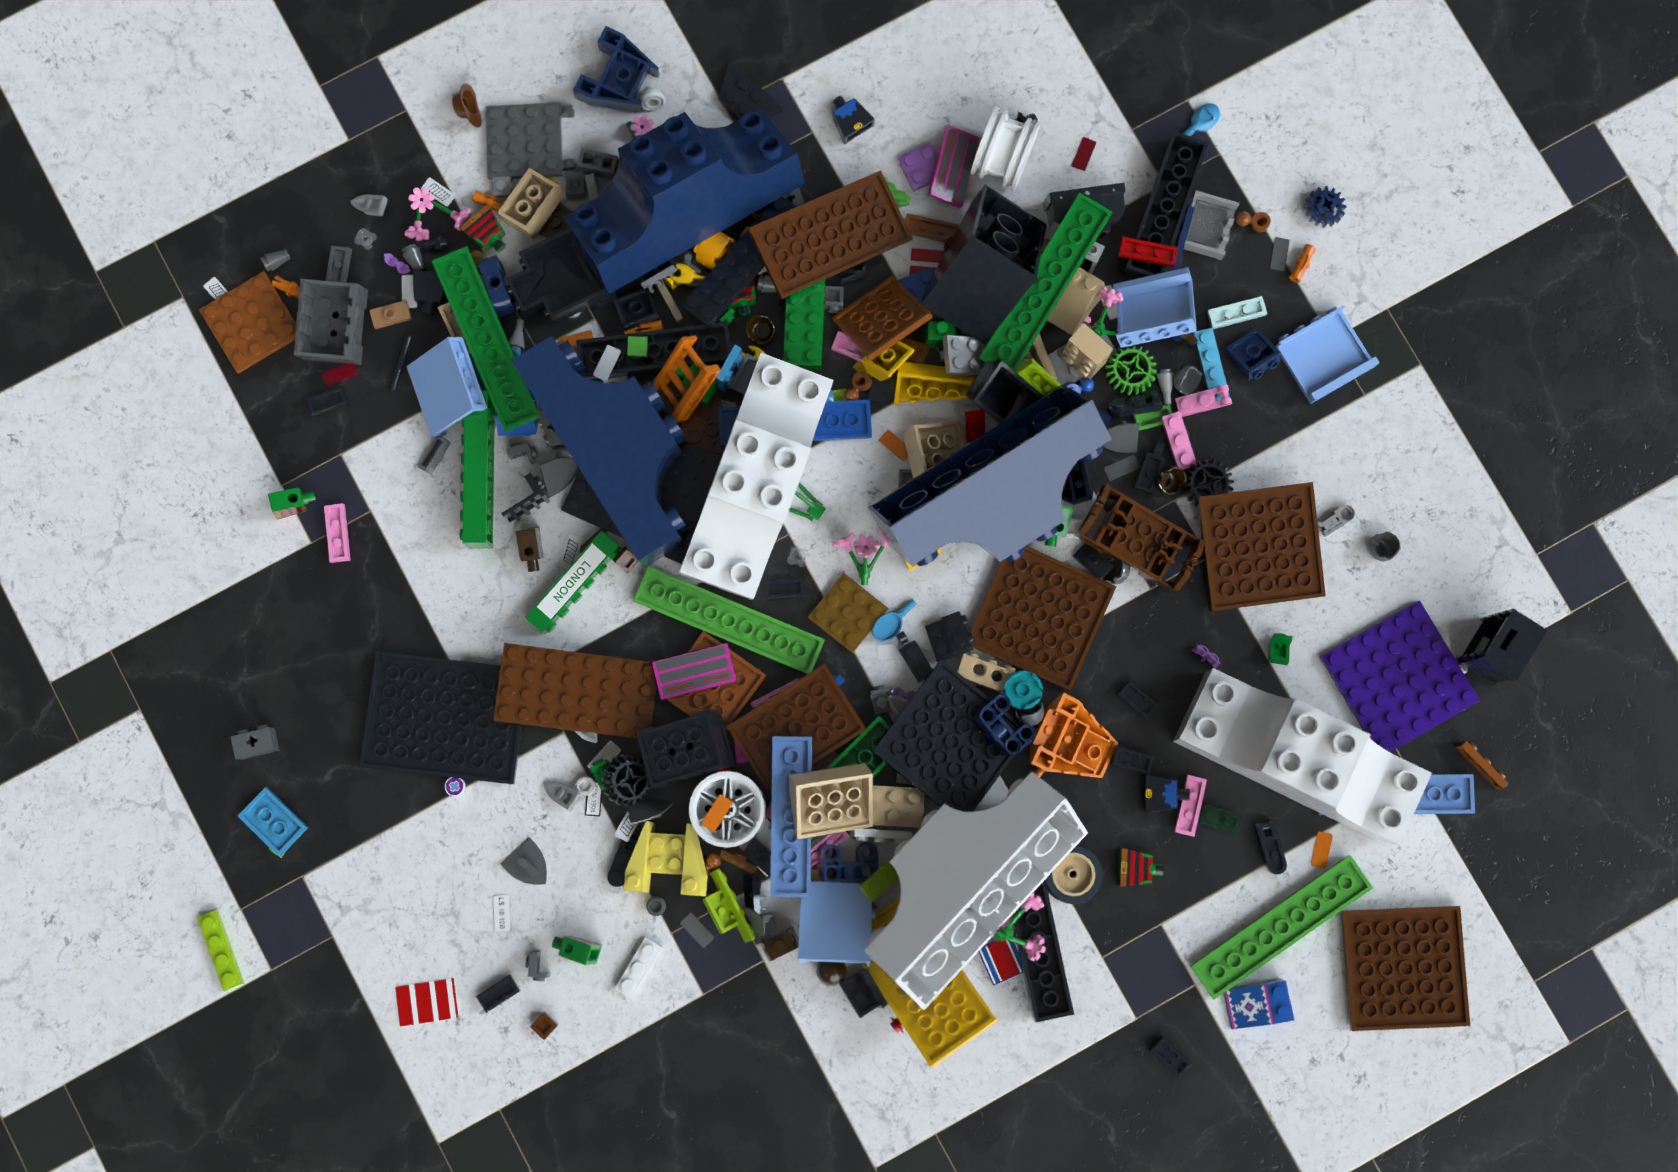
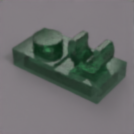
[1198,804,1242,835]

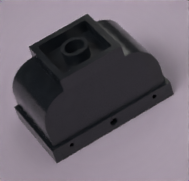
[1043,182,1126,239]
[965,359,1043,424]

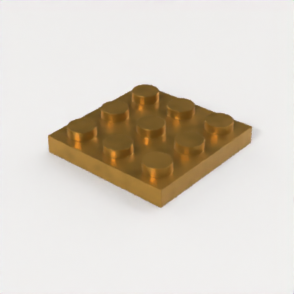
[808,573,888,654]

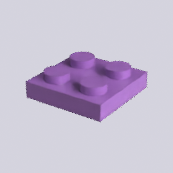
[897,142,937,192]

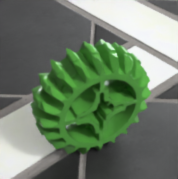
[1105,345,1157,395]

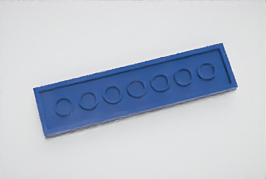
[718,400,872,446]

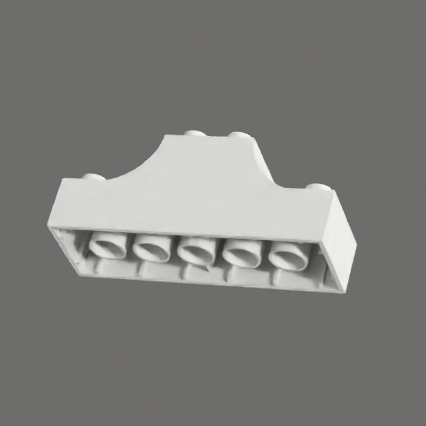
[679,353,834,600]
[1173,668,1432,845]
[864,772,1088,1010]

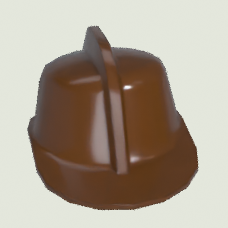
[452,83,482,128]

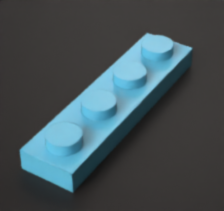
[1193,328,1230,401]

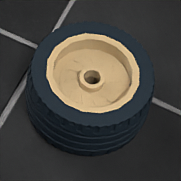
[1045,845,1102,904]

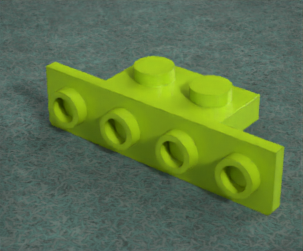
[702,868,755,943]

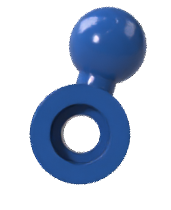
[1064,377,1094,394]

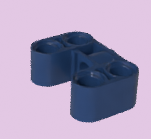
[478,255,517,317]
[974,694,1035,756]
[818,843,879,883]

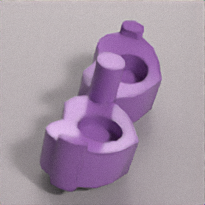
[384,253,411,274]
[1191,645,1220,669]
[890,687,916,700]

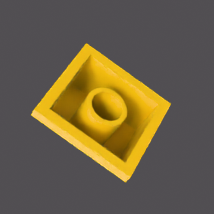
[861,341,914,381]

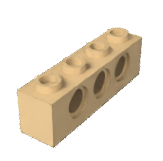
[957,652,1015,694]

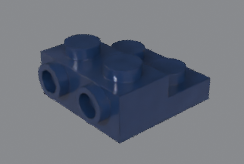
[1226,328,1280,380]

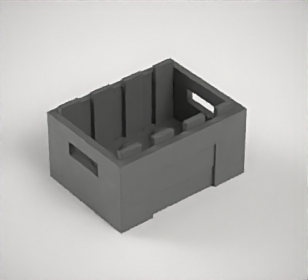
[294,279,368,365]

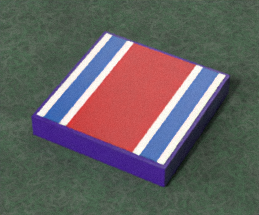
[978,933,1023,986]

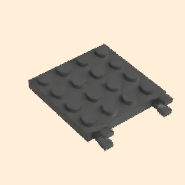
[486,102,576,180]

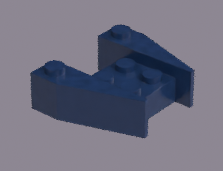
[573,26,659,113]

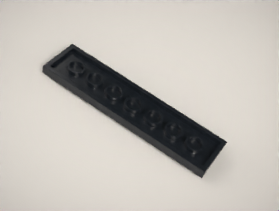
[681,197,797,329]

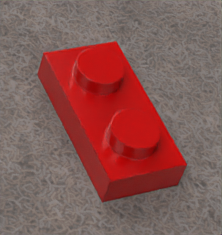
[964,409,985,443]

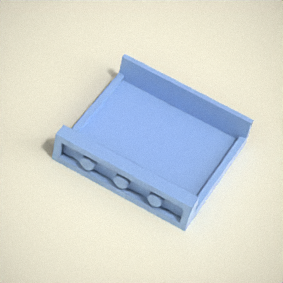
[1113,267,1196,348]
[1275,305,1379,404]
[407,337,487,436]
[798,881,876,966]

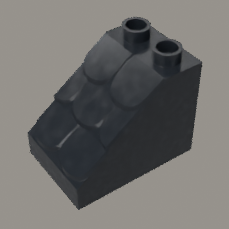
[921,184,1047,344]

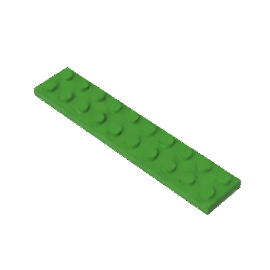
[633,566,825,674]
[1190,855,1373,1000]

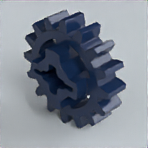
[1304,186,1347,228]

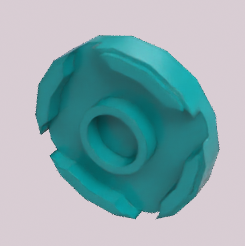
[1004,671,1043,710]

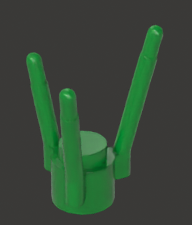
[789,482,826,521]

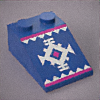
[1224,978,1294,1029]

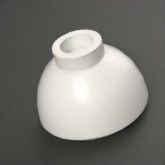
[640,85,666,111]

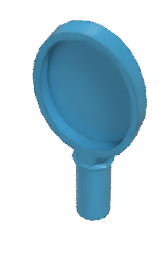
[1183,103,1220,136]
[872,599,917,642]

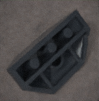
[1061,459,1094,505]

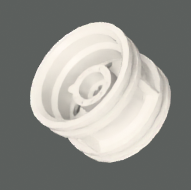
[970,106,1041,191]
[689,771,766,847]

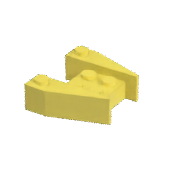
[624,821,707,897]

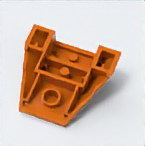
[1030,692,1118,778]

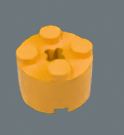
[694,232,736,270]

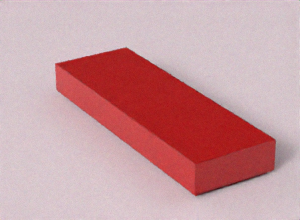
[1118,236,1178,267]

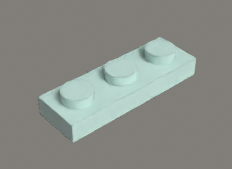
[1207,296,1267,329]

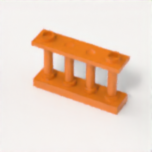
[652,335,721,423]

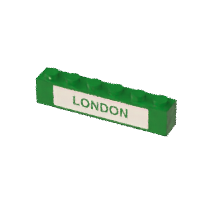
[525,531,620,634]

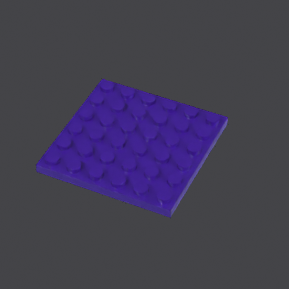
[1320,600,1480,752]

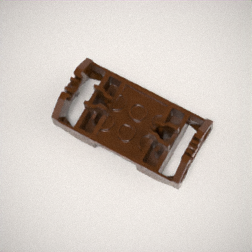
[1074,483,1206,593]

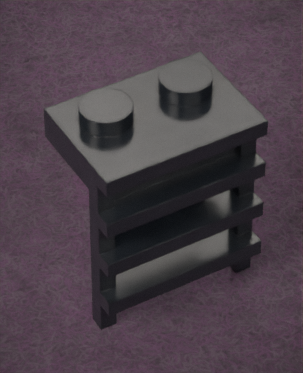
[501,473,551,522]
[839,969,888,1018]

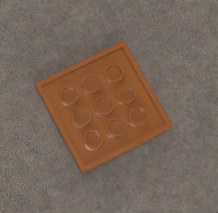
[199,271,297,374]
[832,276,933,361]
[658,631,767,732]

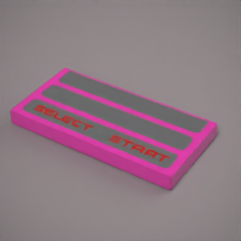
[927,124,980,208]
[652,643,737,700]

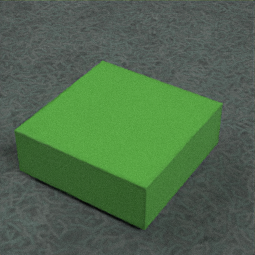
[627,336,648,357]

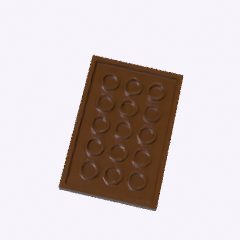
[727,664,867,793]

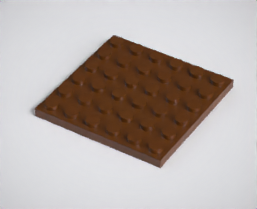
[1197,482,1326,611]
[970,546,1117,691]
[1341,906,1470,1031]

